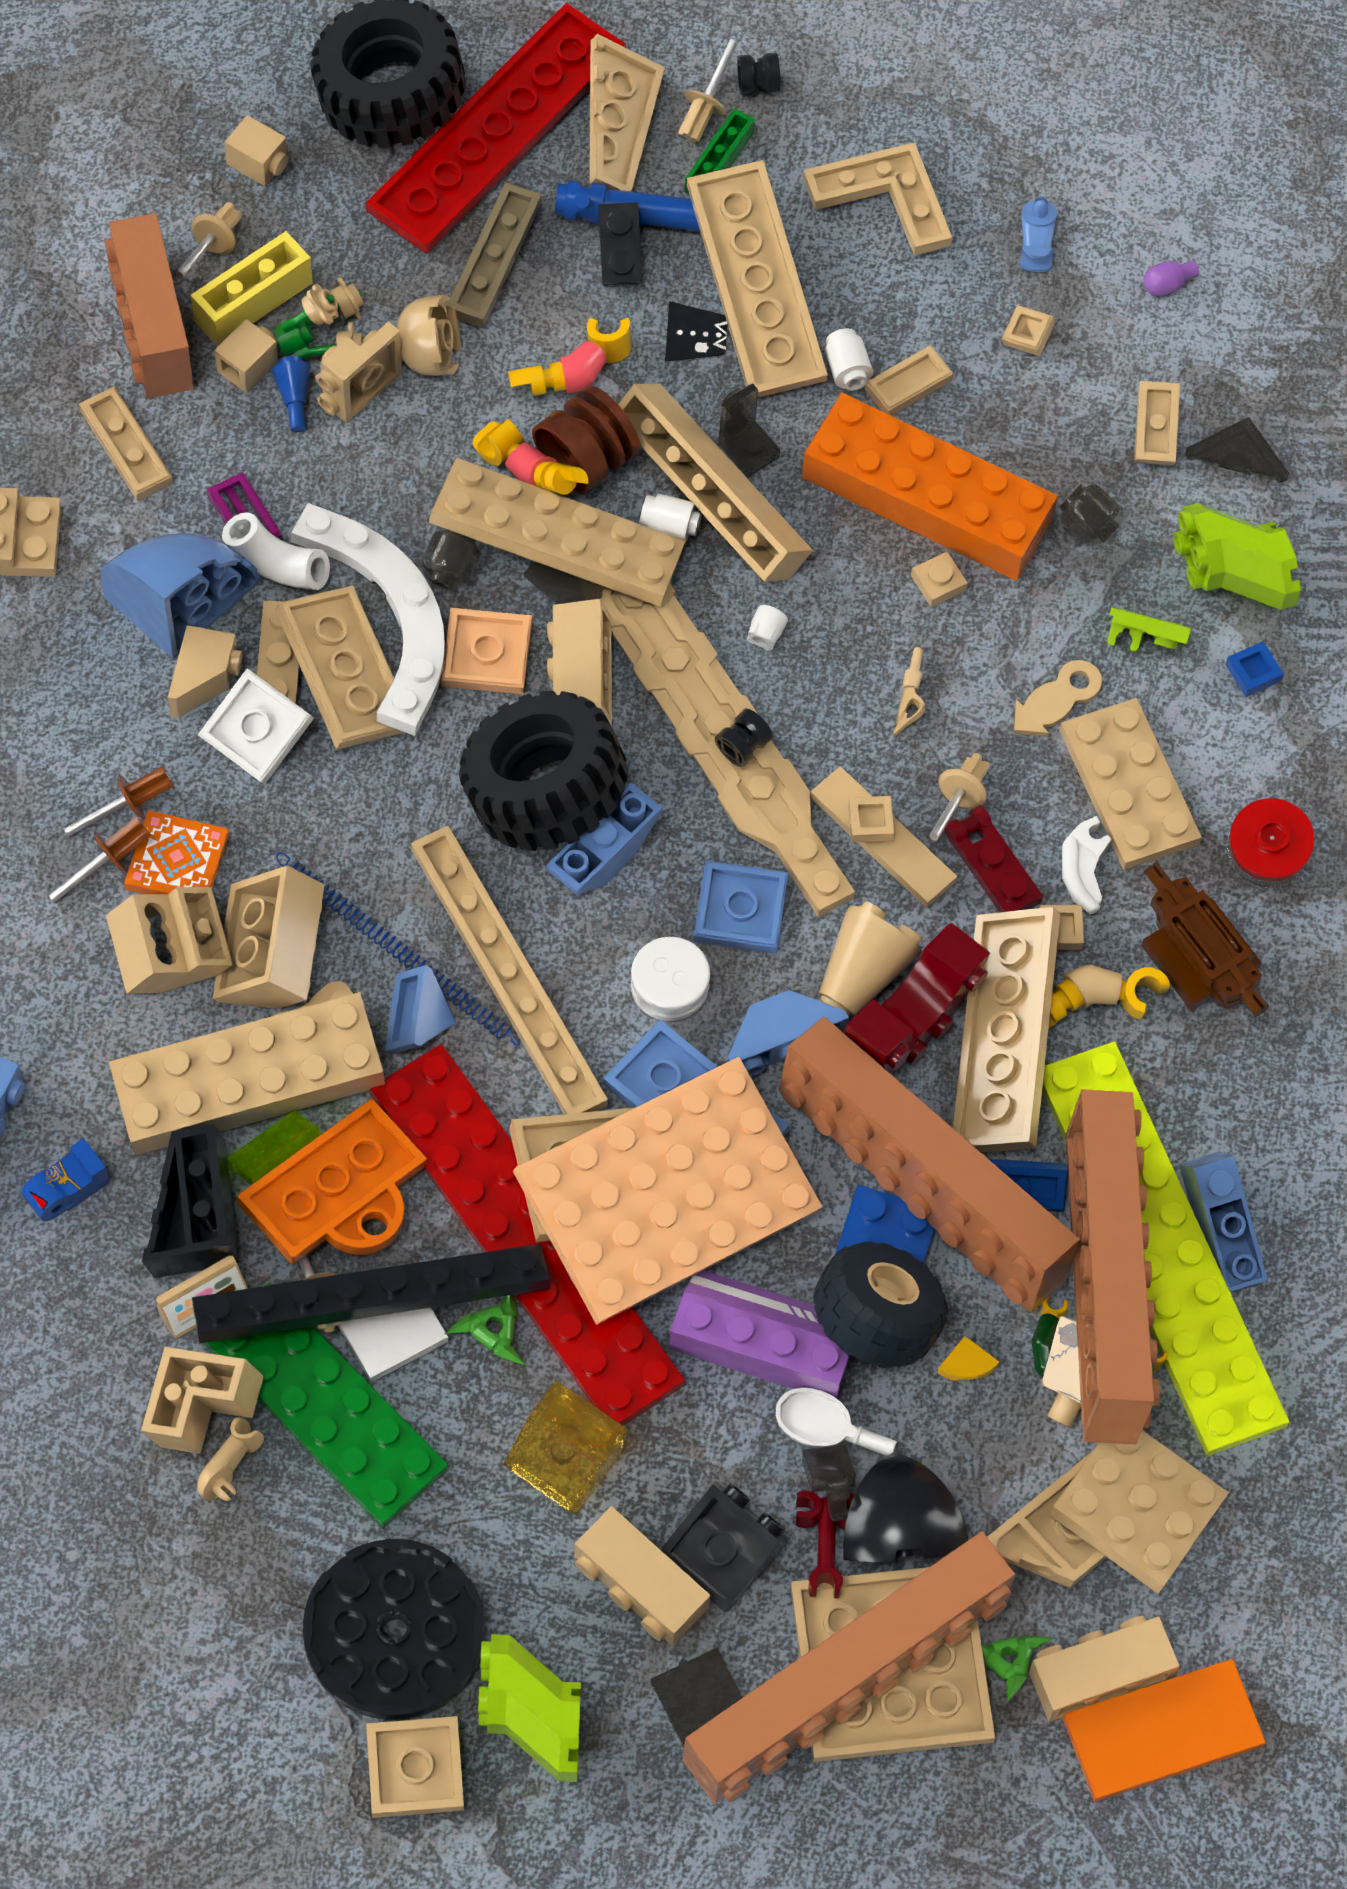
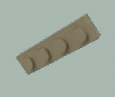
[446,182,542,328]

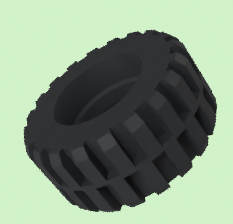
[310,0,466,148]
[459,690,628,851]

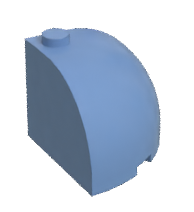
[100,533,261,658]

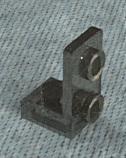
[718,383,780,478]

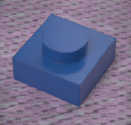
[1226,641,1284,697]

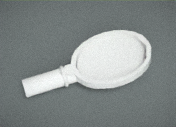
[776,1388,897,1456]

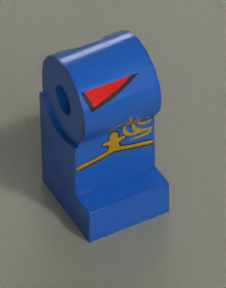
[21,1138,110,1221]

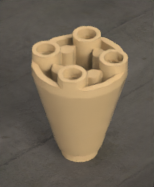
[819,901,922,1017]

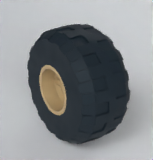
[813,1241,948,1368]

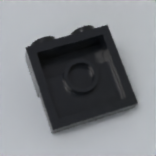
[660,1483,788,1612]

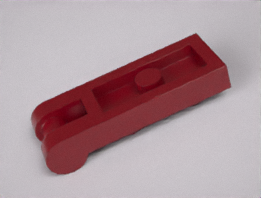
[944,805,1043,912]

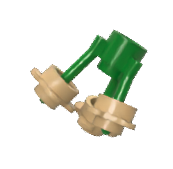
[274,277,364,360]

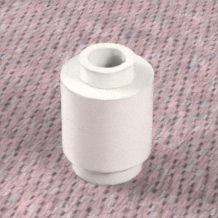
[824,328,873,391]
[639,493,702,542]

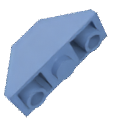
[546,782,663,895]
[728,990,849,1078]

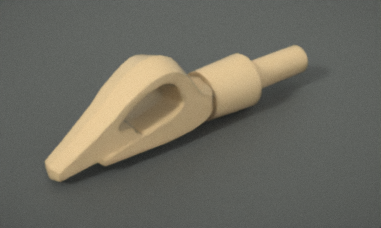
[892,647,925,737]

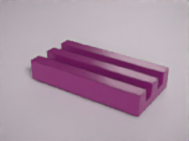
[207,472,282,540]

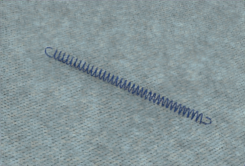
[276,852,520,1046]

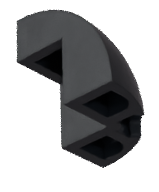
[843,1453,968,1562]

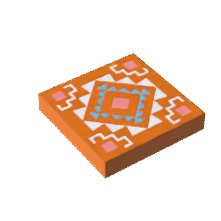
[124,810,230,894]

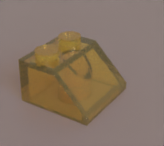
[504,1380,628,1516]

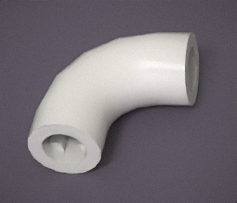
[222,513,330,590]

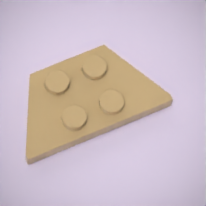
[987,1451,1108,1588]

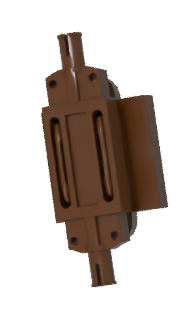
[1142,862,1269,1017]

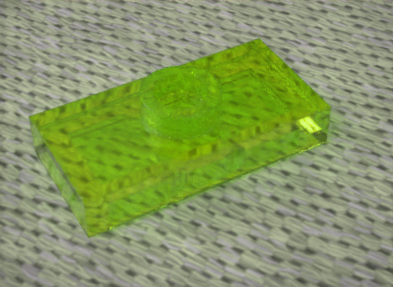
[226,1110,321,1185]

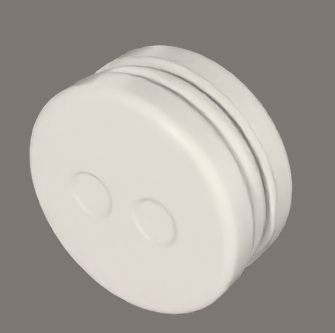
[631,937,710,1021]

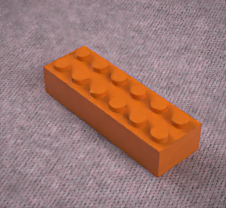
[802,392,1058,581]

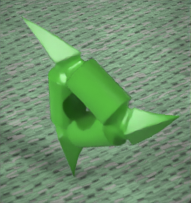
[444,1295,526,1365]
[981,1636,1055,1702]

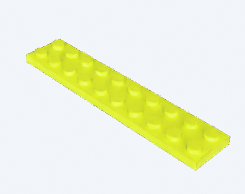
[1042,1041,1289,1457]

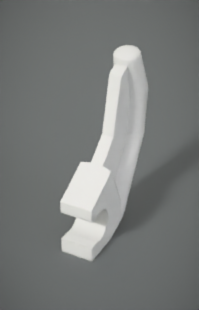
[1062,816,1111,915]

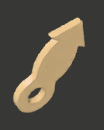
[1014,660,1102,737]

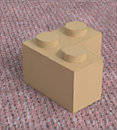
[141,1347,264,1454]

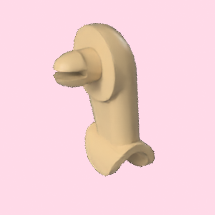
[197,1417,264,1501]

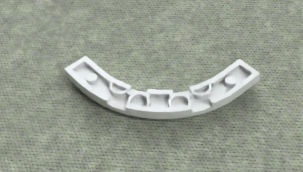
[291,503,445,736]

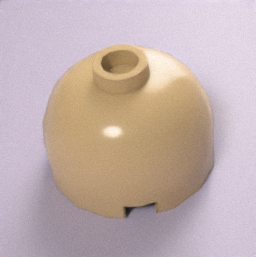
[396,295,461,376]

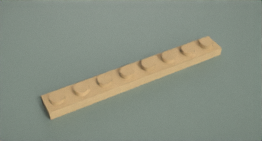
[411,825,608,1114]

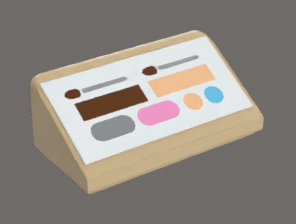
[156,1255,248,1338]

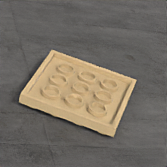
[790,1567,995,1762]

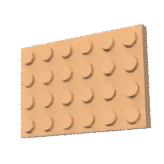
[513,1057,823,1325]

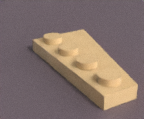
[589,34,665,192]

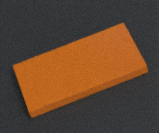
[1062,1659,1266,1803]

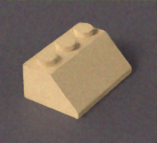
[212,865,325,1009]

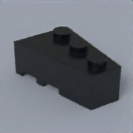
[142,1124,239,1278]

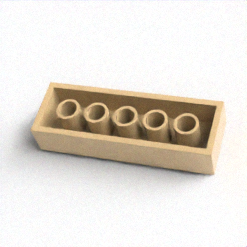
[109,992,385,1156]

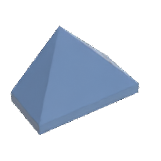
[385,965,456,1054]

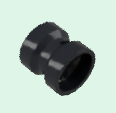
[737,53,781,95]
[715,708,773,767]

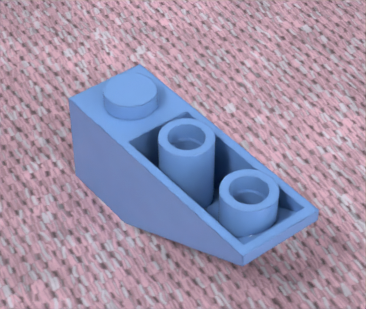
[1179,1152,1268,1292]

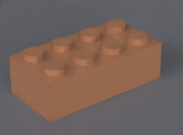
[104,213,194,399]

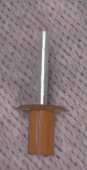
[64,766,174,837]
[49,816,151,903]

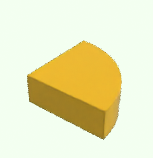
[937,1336,1000,1381]

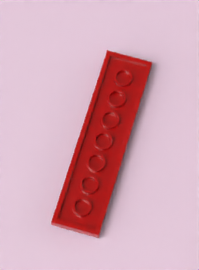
[366,3,626,254]

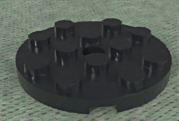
[303,1539,484,1720]

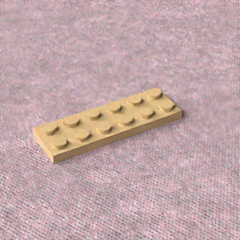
[687,160,828,400]
[429,457,685,607]
[953,907,1060,1152]

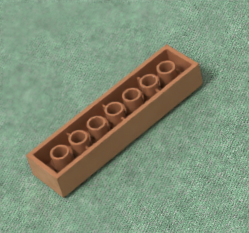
[779,1016,1080,1313]
[1065,1089,1160,1444]
[682,1531,1015,1805]

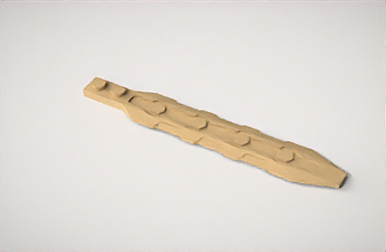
[579,577,855,918]

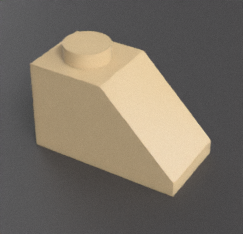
[168,625,243,718]

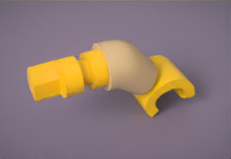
[1049,964,1170,1028]

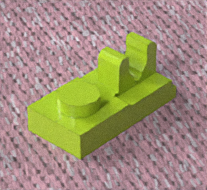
[1107,606,1192,651]

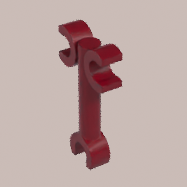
[795,1490,855,1599]

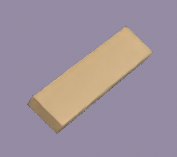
[810,766,958,908]

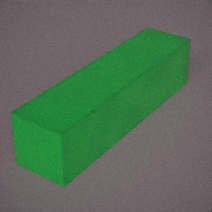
[684,108,755,194]

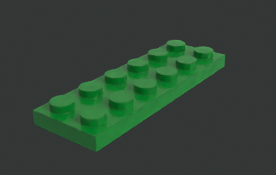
[204,1282,449,1529]

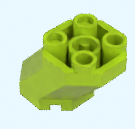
[1173,503,1301,610]
[478,1634,581,1782]

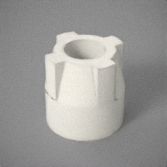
[747,605,788,651]

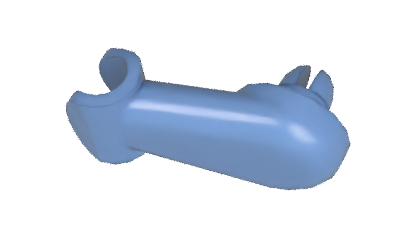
[1020,196,1057,272]

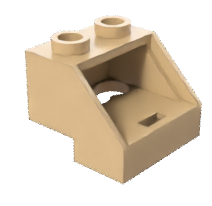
[106,887,233,994]

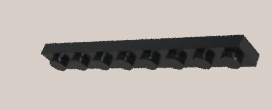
[192,1244,549,1344]

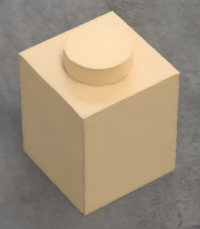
[224,115,289,186]
[214,319,278,393]

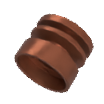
[532,385,640,495]

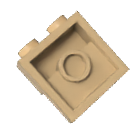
[315,321,402,423]
[0,488,61,577]

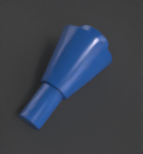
[271,356,311,432]

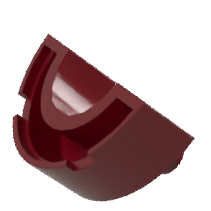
[844,922,990,1073]

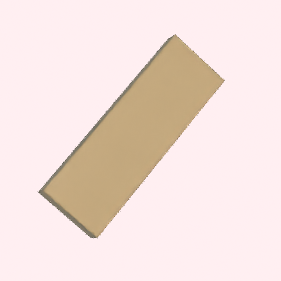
[79,386,173,502]

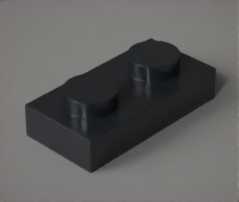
[598,202,642,286]

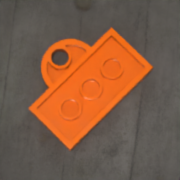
[237,1098,427,1265]

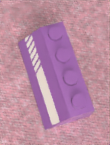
[669,1270,851,1399]

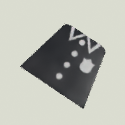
[665,301,727,362]

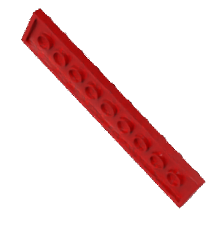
[370,1044,685,1433]

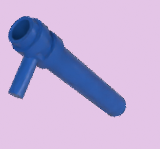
[555,180,700,231]

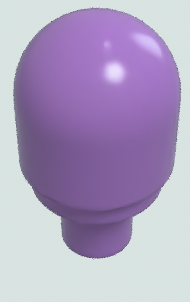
[1144,260,1199,296]

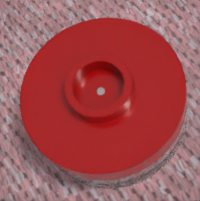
[1227,798,1314,888]

